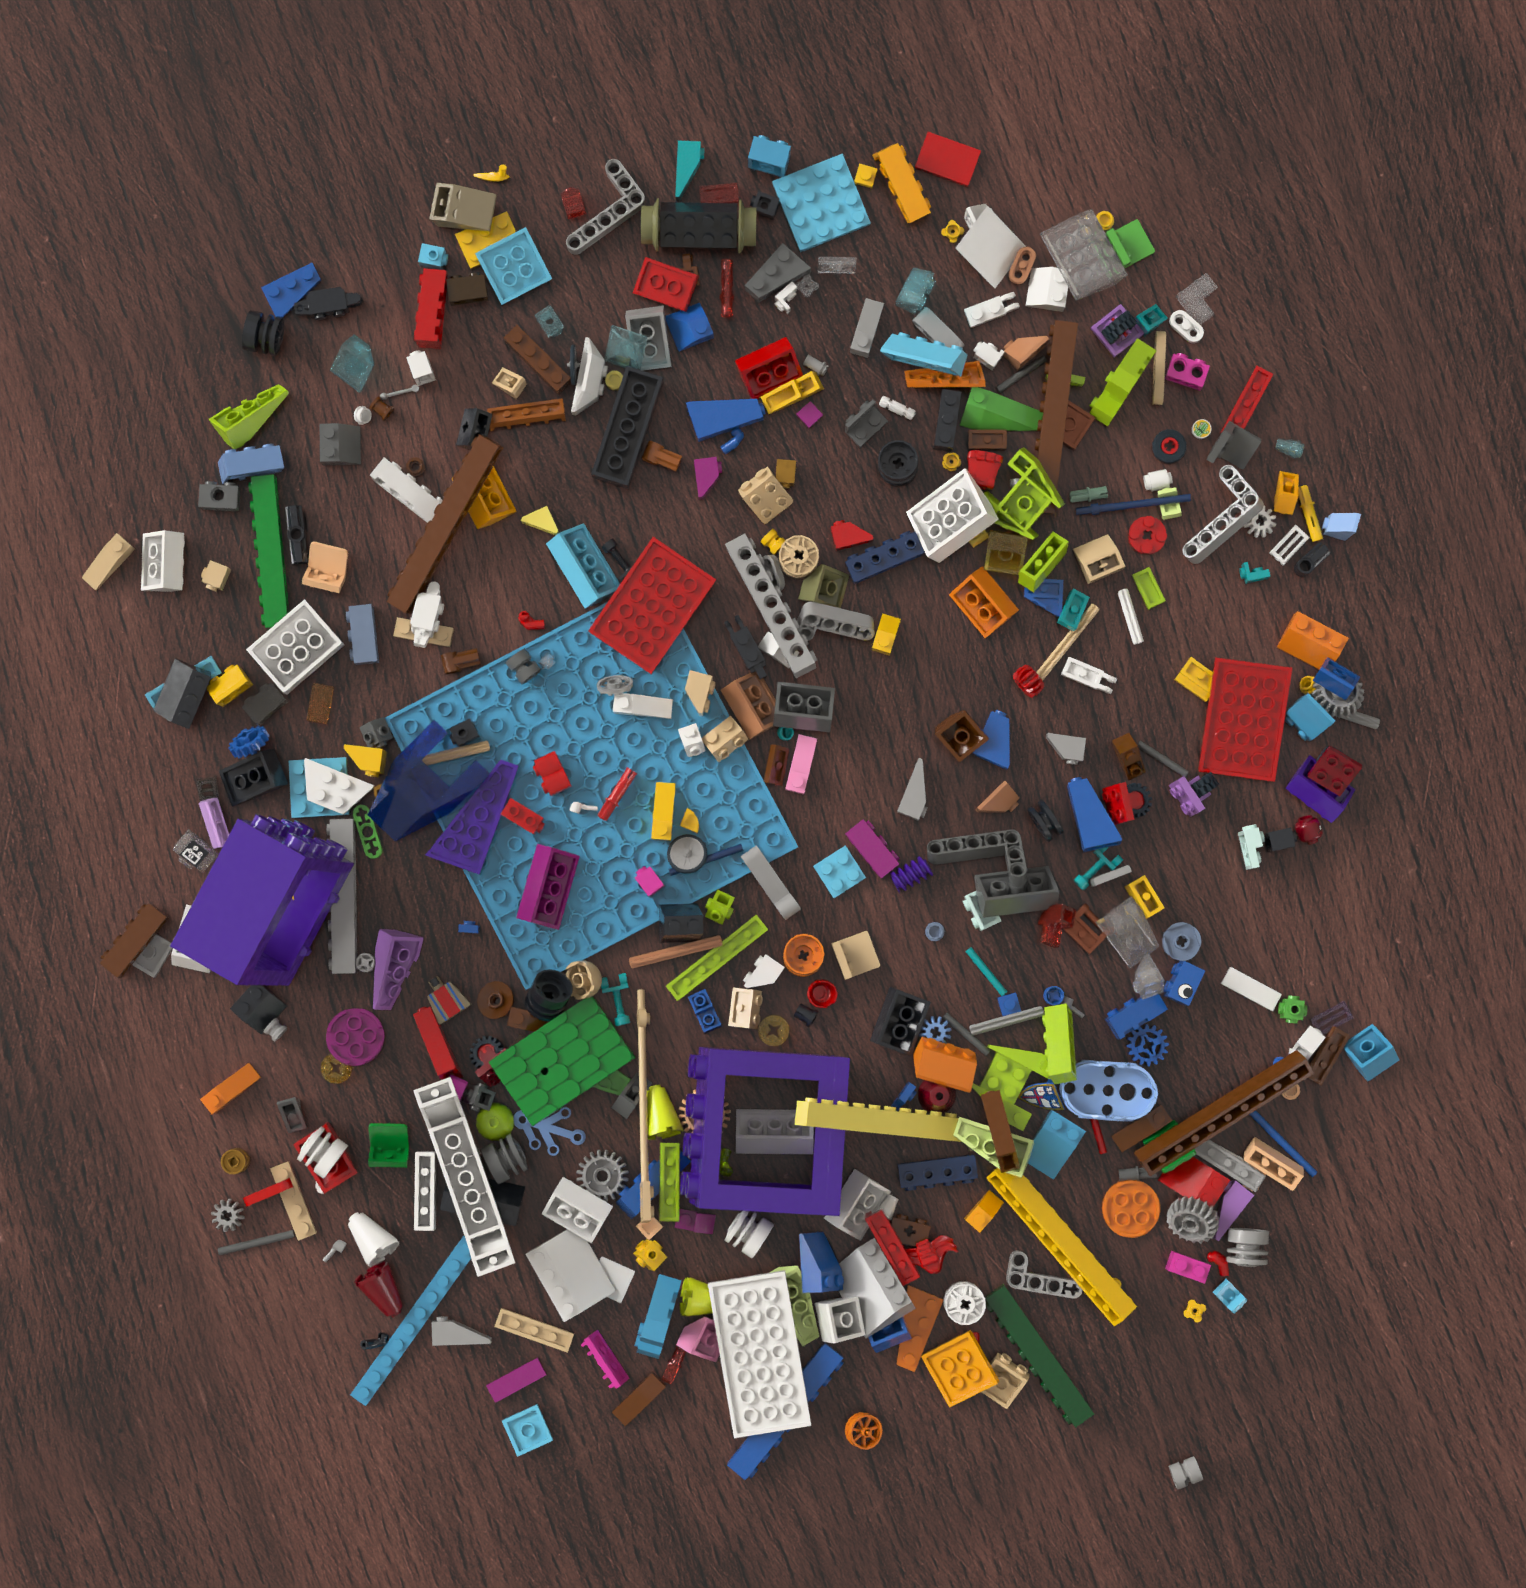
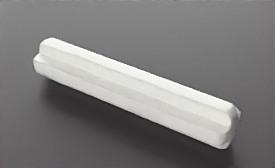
[1118,589,1143,644]

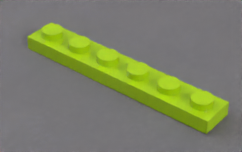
[666,915,768,1001]

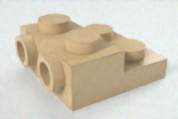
[982,1353,1030,1409]

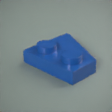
[891,1082,917,1111]

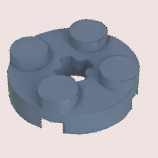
[1162,922,1201,961]

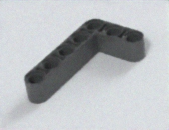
[927,830,1027,887]

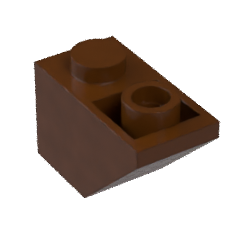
[1112,733,1146,780]

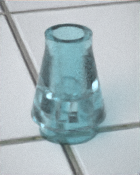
[1275,438,1305,459]

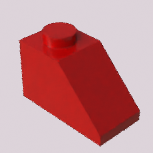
[830,520,873,551]

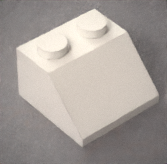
[1026,267,1071,312]

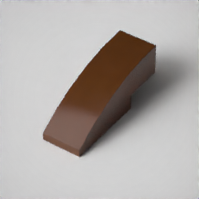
[612,1371,666,1426]

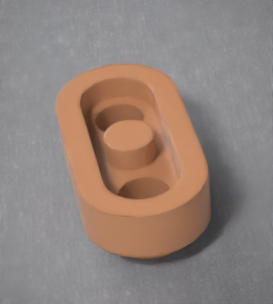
[1009,247,1036,284]

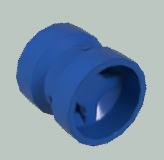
[1043,986,1064,1005]

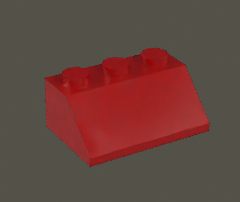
[734,337,803,399]

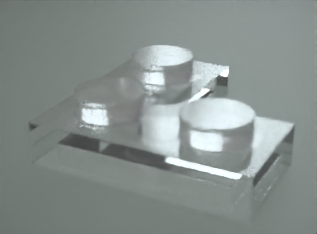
[1176,273,1218,325]

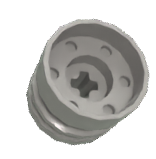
[1226,1228,1269,1267]

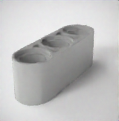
[912,307,965,348]

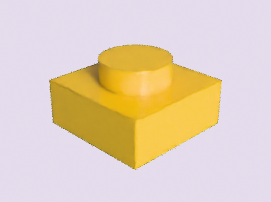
[854,164,877,188]

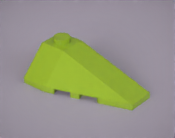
[209,384,289,449]

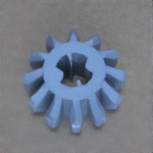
[919,1016,951,1044]

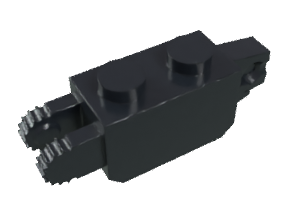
[294,287,363,320]
[724,615,767,680]

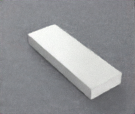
[1221,967,1282,1011]

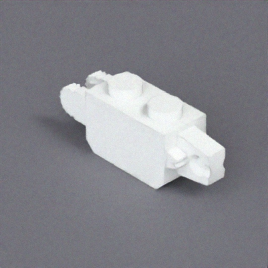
[410,582,444,648]

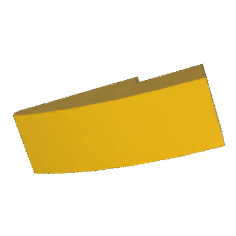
[761,371,824,414]

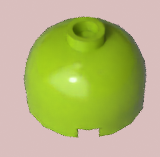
[476,1103,514,1141]

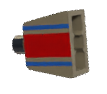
[427,976,472,1025]

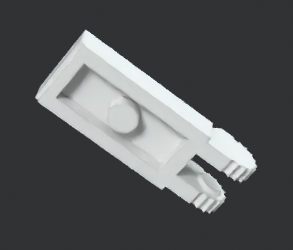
[964,292,1020,328]
[1061,657,1117,694]

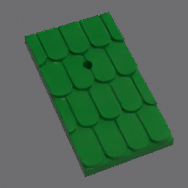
[489,996,636,1126]

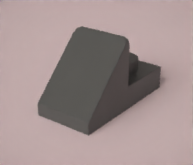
[277,1097,307,1133]

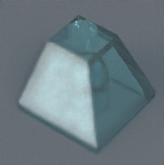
[604,325,647,370]
[330,334,375,393]

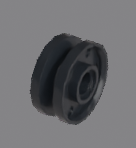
[1027,800,1063,842]

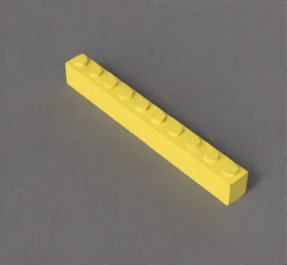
[795,1098,962,1142]

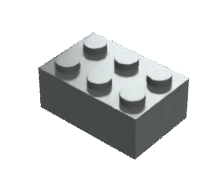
[773,682,835,732]

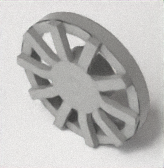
[597,675,633,696]

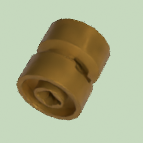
[221,1148,250,1174]

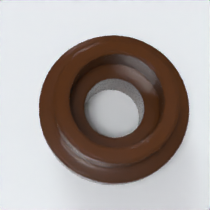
[406,457,425,477]

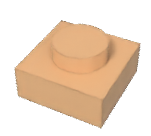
[636,1217,663,1240]

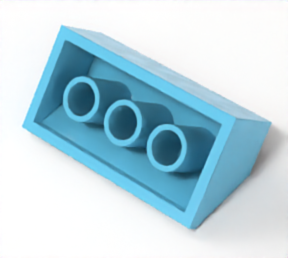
[880,332,967,377]
[546,523,620,609]

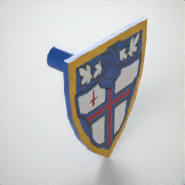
[1018,1078,1065,1110]

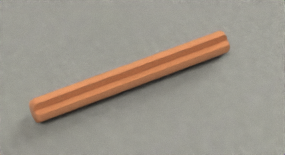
[629,935,722,968]

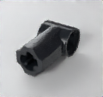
[1294,542,1331,577]

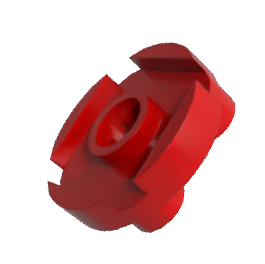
[1128,516,1167,555]

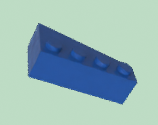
[615,1150,691,1219]

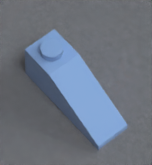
[1322,513,1361,541]

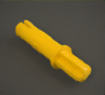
[1298,485,1323,542]

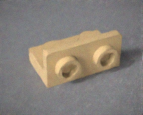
[728,987,763,1029]

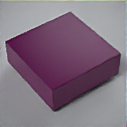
[796,401,823,428]

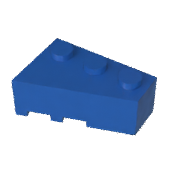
[1105,988,1168,1039]

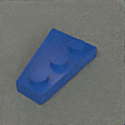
[261,263,321,317]

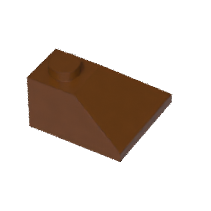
[935,710,989,762]

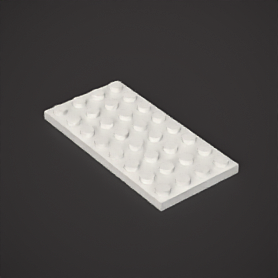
[708,1270,811,1438]

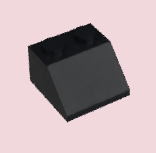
[230,985,287,1034]

